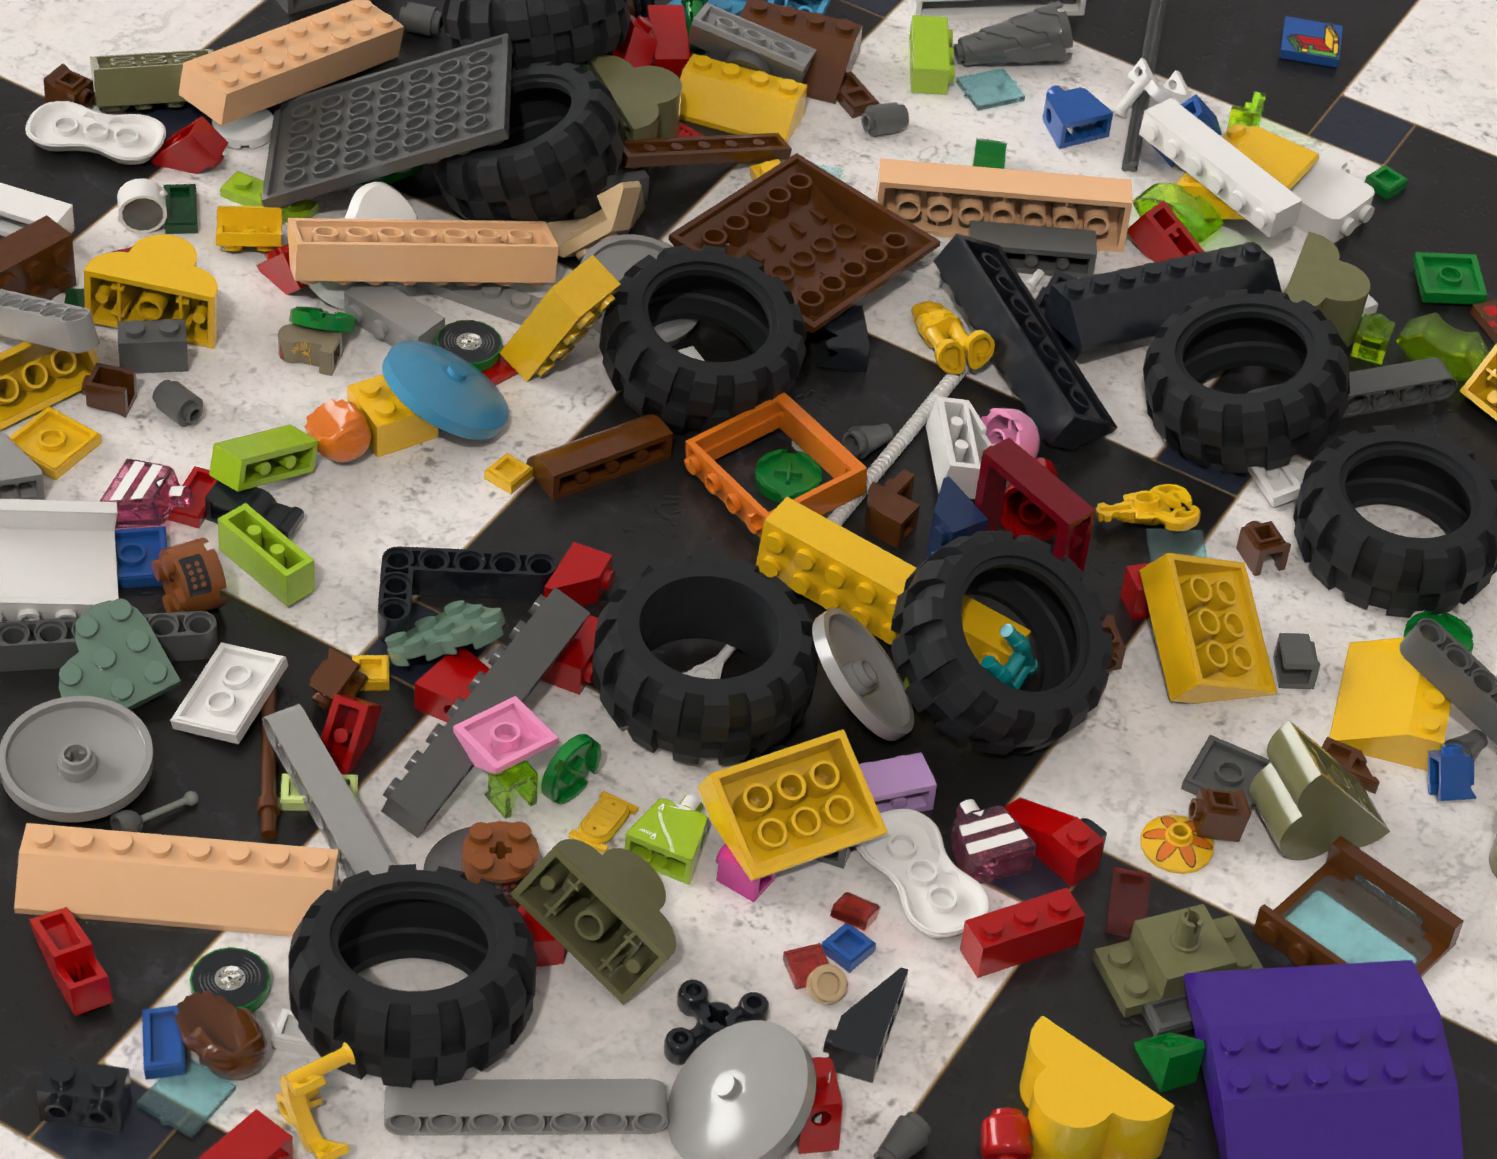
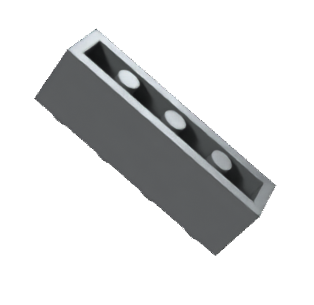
[968,220,1097,278]

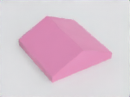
[453,696,559,774]

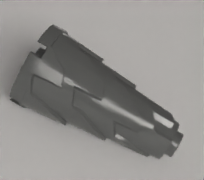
[953,1,1073,66]

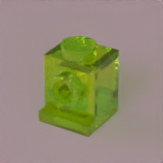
[1351,314,1396,365]

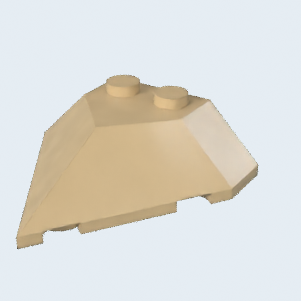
[546,181,645,260]

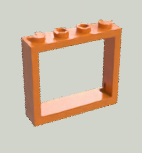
[684,392,867,538]

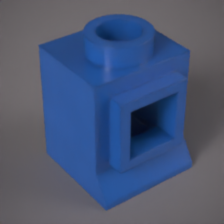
[1428,744,1476,801]

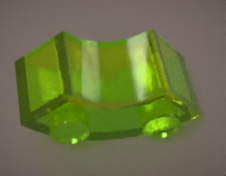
[1133,183,1224,243]
[1396,312,1490,381]

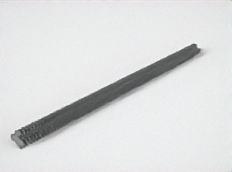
[1121,0,1167,172]

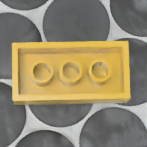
[500,255,621,382]

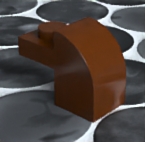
[865,469,920,549]

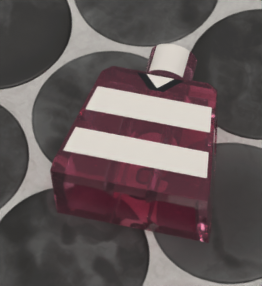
[100,459,192,529]
[950,799,1036,884]

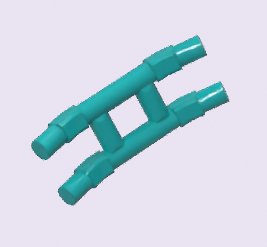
[982,624,1039,689]

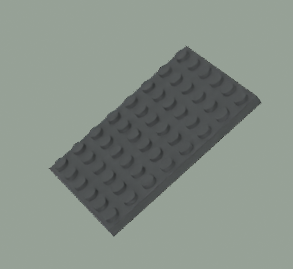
[261,33,513,209]

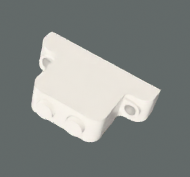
[1290,147,1375,243]

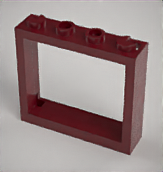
[974,438,1096,581]

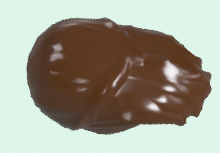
[174,990,267,1080]

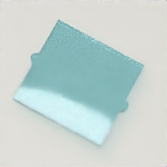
[956,68,1025,111]
[1146,529,1207,563]
[137,1056,236,1138]

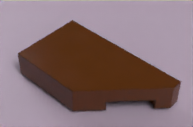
[837,72,879,118]
[1322,737,1380,794]

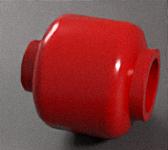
[980,1108,1033,1159]

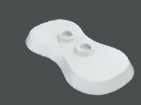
[25,101,166,165]
[309,182,418,309]
[856,809,991,939]

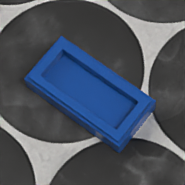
[142,1005,187,1080]

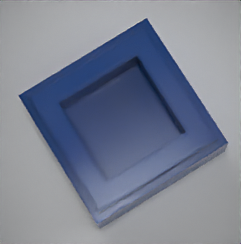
[821,922,876,973]

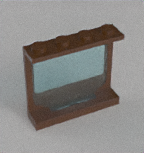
[1253,836,1464,977]

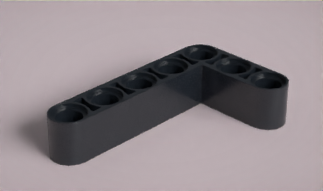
[378,546,557,644]

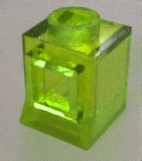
[484,760,538,819]

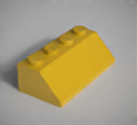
[680,54,807,143]
[0,341,100,430]

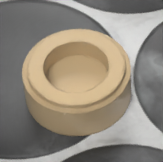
[806,964,848,1005]

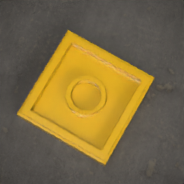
[9,406,102,480]

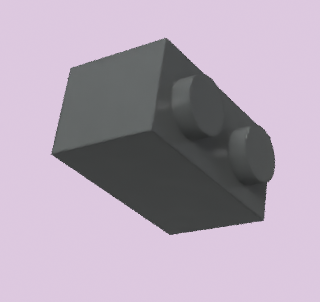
[117,319,188,374]

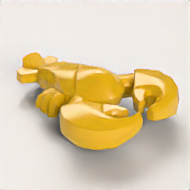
[1096,484,1200,532]

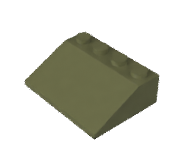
[90,49,214,112]

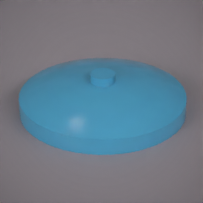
[382,341,509,440]

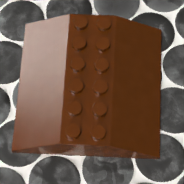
[669,153,941,333]

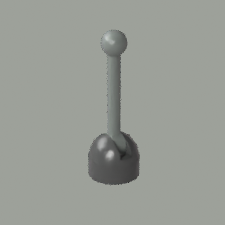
[110,791,199,833]

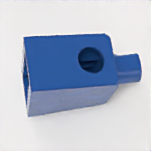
[1043,85,1113,149]

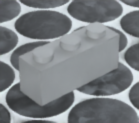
[344,282,445,346]

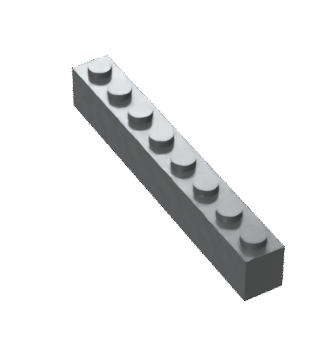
[381,587,590,838]

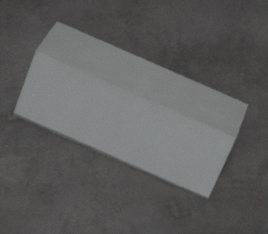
[688,3,817,83]

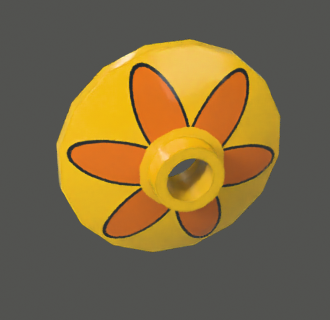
[1140,814,1214,874]

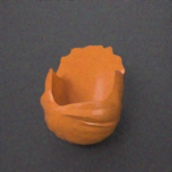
[304,399,372,463]

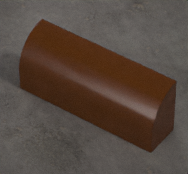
[526,413,673,501]

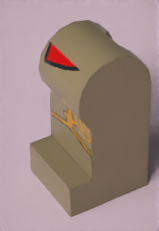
[278,324,342,376]

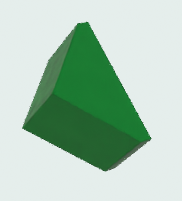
[1134,1032,1205,1092]

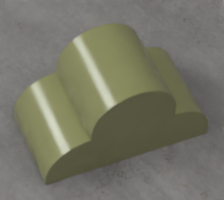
[587,55,682,173]
[1285,232,1370,347]
[1249,720,1390,860]
[510,839,676,1005]

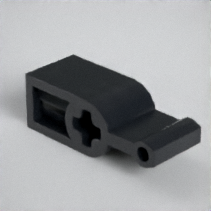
[205,480,304,538]

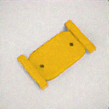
[568,791,639,854]

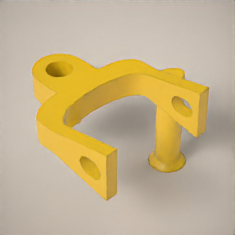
[275,1042,355,1159]

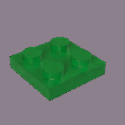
[1412,252,1487,305]

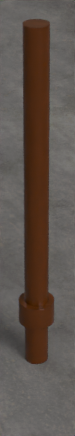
[257,686,280,840]

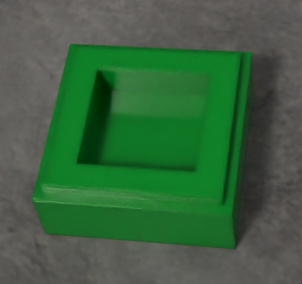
[1365,165,1408,200]

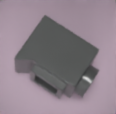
[1273,633,1320,689]

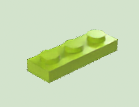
[220,171,319,223]

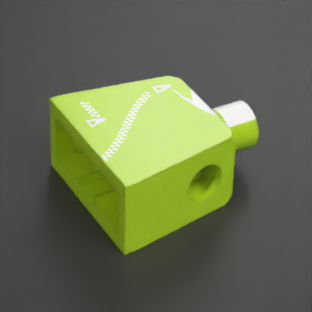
[624,795,709,885]

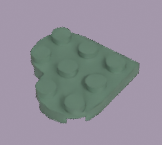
[59,599,181,710]
[385,600,508,666]

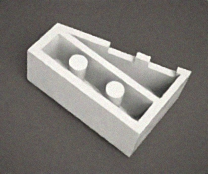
[926,396,1010,499]

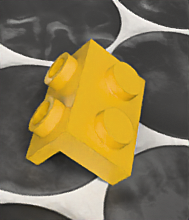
[216,206,282,251]

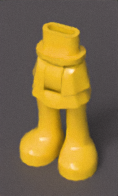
[911,301,995,375]

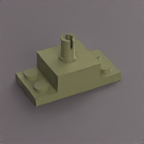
[1092,904,1263,1018]

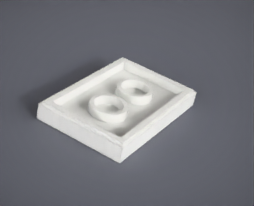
[170,642,288,744]

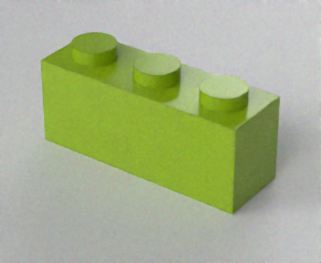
[909,15,955,95]
[209,424,319,492]
[218,503,315,607]

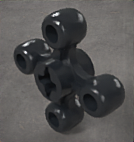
[664,979,769,1065]

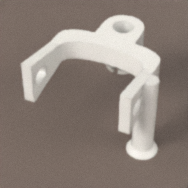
[1112,58,1193,118]

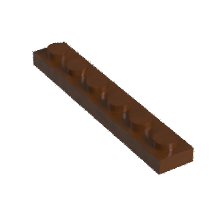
[621,133,792,169]

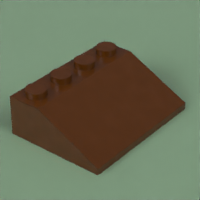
[724,0,863,104]

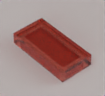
[1105,867,1151,937]

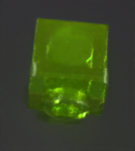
[1227,92,1266,129]

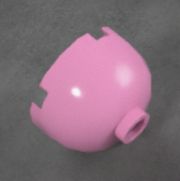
[981,408,1040,458]

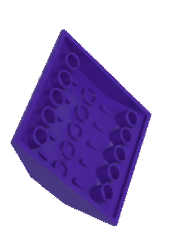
[1183,960,1464,1159]

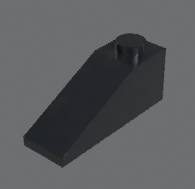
[823,967,908,1083]

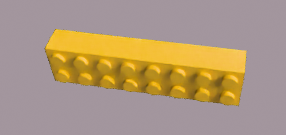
[756,497,1031,666]

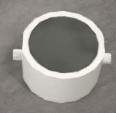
[116,178,168,233]

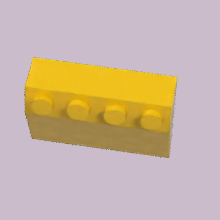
[1173,124,1319,219]
[1139,553,1277,704]
[1329,637,1461,771]
[697,729,888,882]

